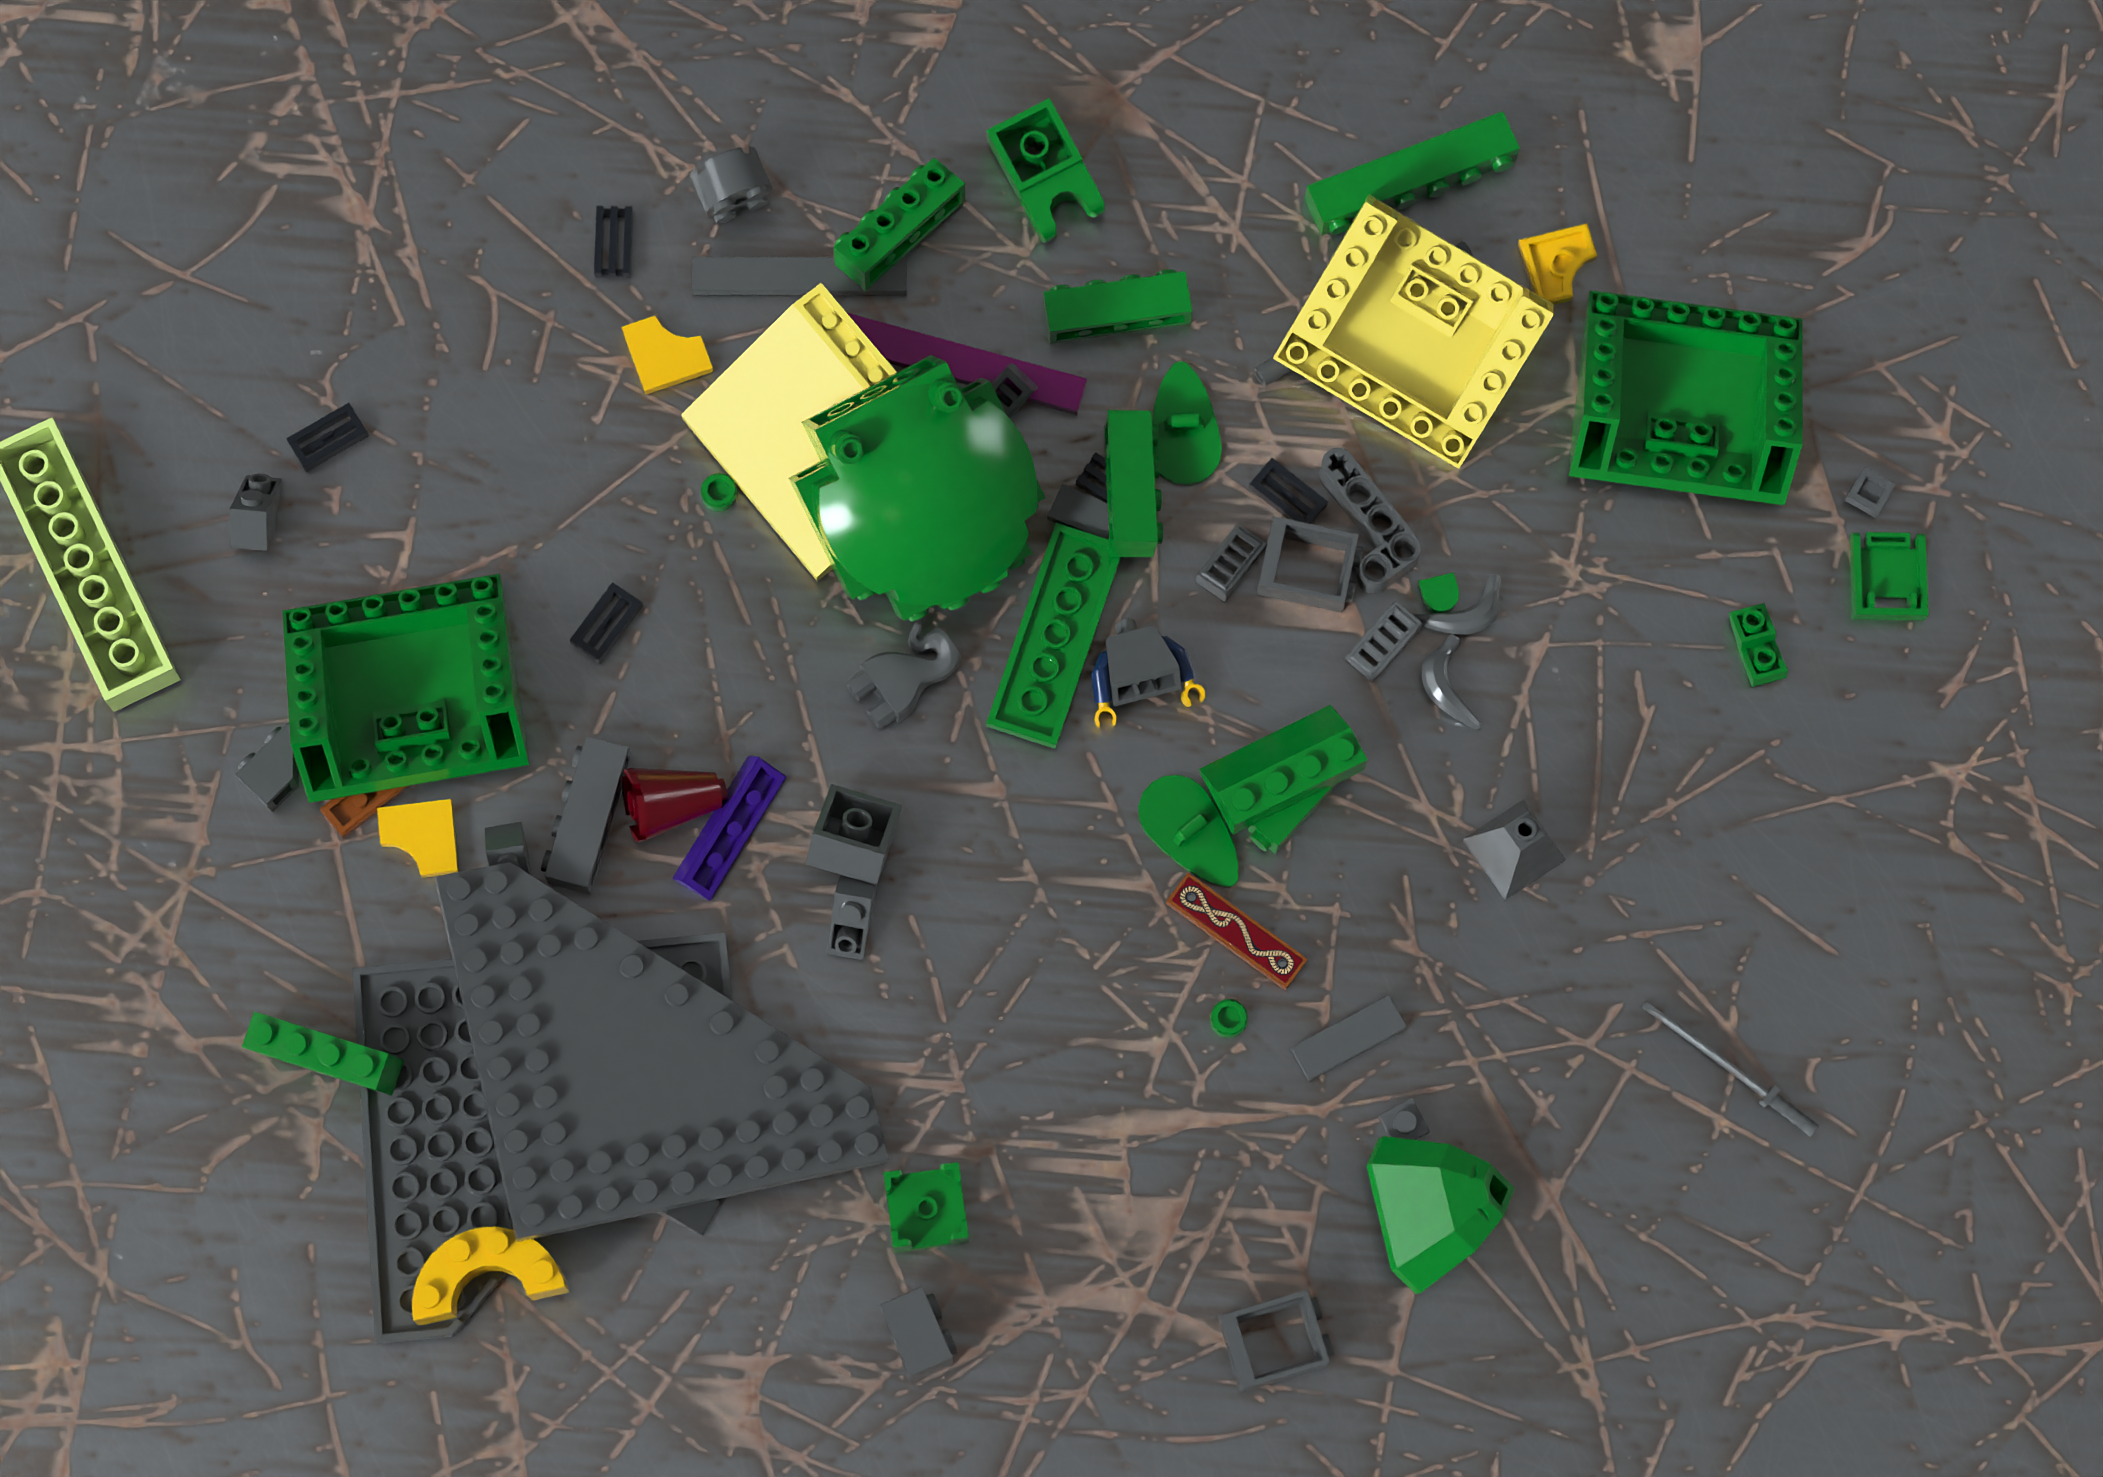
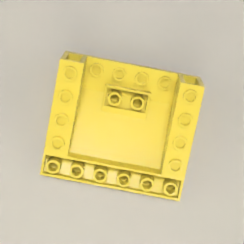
[1273,195,1554,469]
[681,283,897,581]

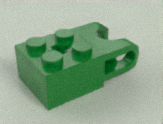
[986,98,1105,243]

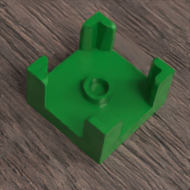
[883,1162,969,1253]

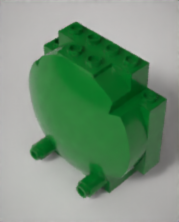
[788,355,1046,622]

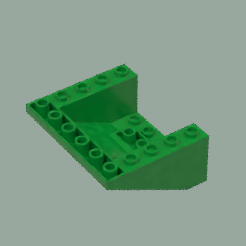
[1569,290,1803,505]
[282,573,529,803]

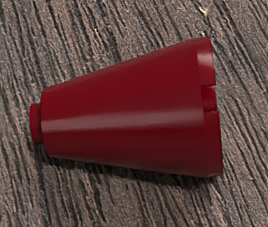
[622,768,727,842]

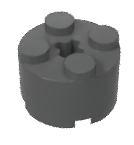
[690,147,773,224]

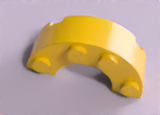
[412,1227,570,1326]

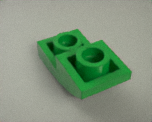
[1729,603,1788,687]

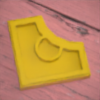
[1518,223,1597,305]
[621,316,713,395]
[377,799,459,878]

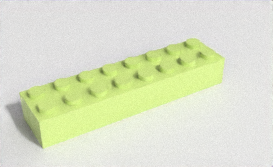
[0,417,181,712]

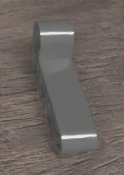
[1319,448,1421,594]

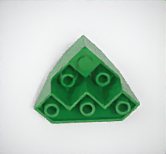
[1366,1136,1515,1294]

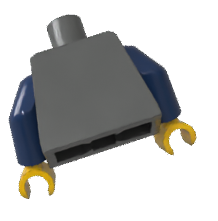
[1091,618,1206,729]

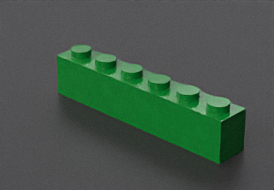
[1304,111,1520,236]

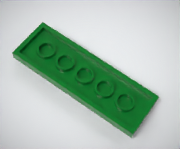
[986,523,1121,749]

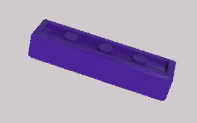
[673,756,787,901]

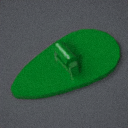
[1152,361,1222,486]
[1138,775,1239,888]

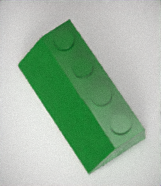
[1199,705,1368,835]

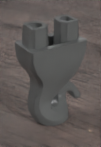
[847,622,961,728]

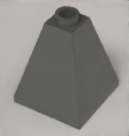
[1463,800,1566,900]

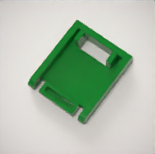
[1850,532,1929,621]

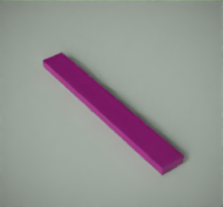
[846,312,1087,415]

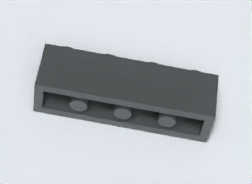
[541,736,632,895]

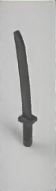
[1641,1002,1819,1136]

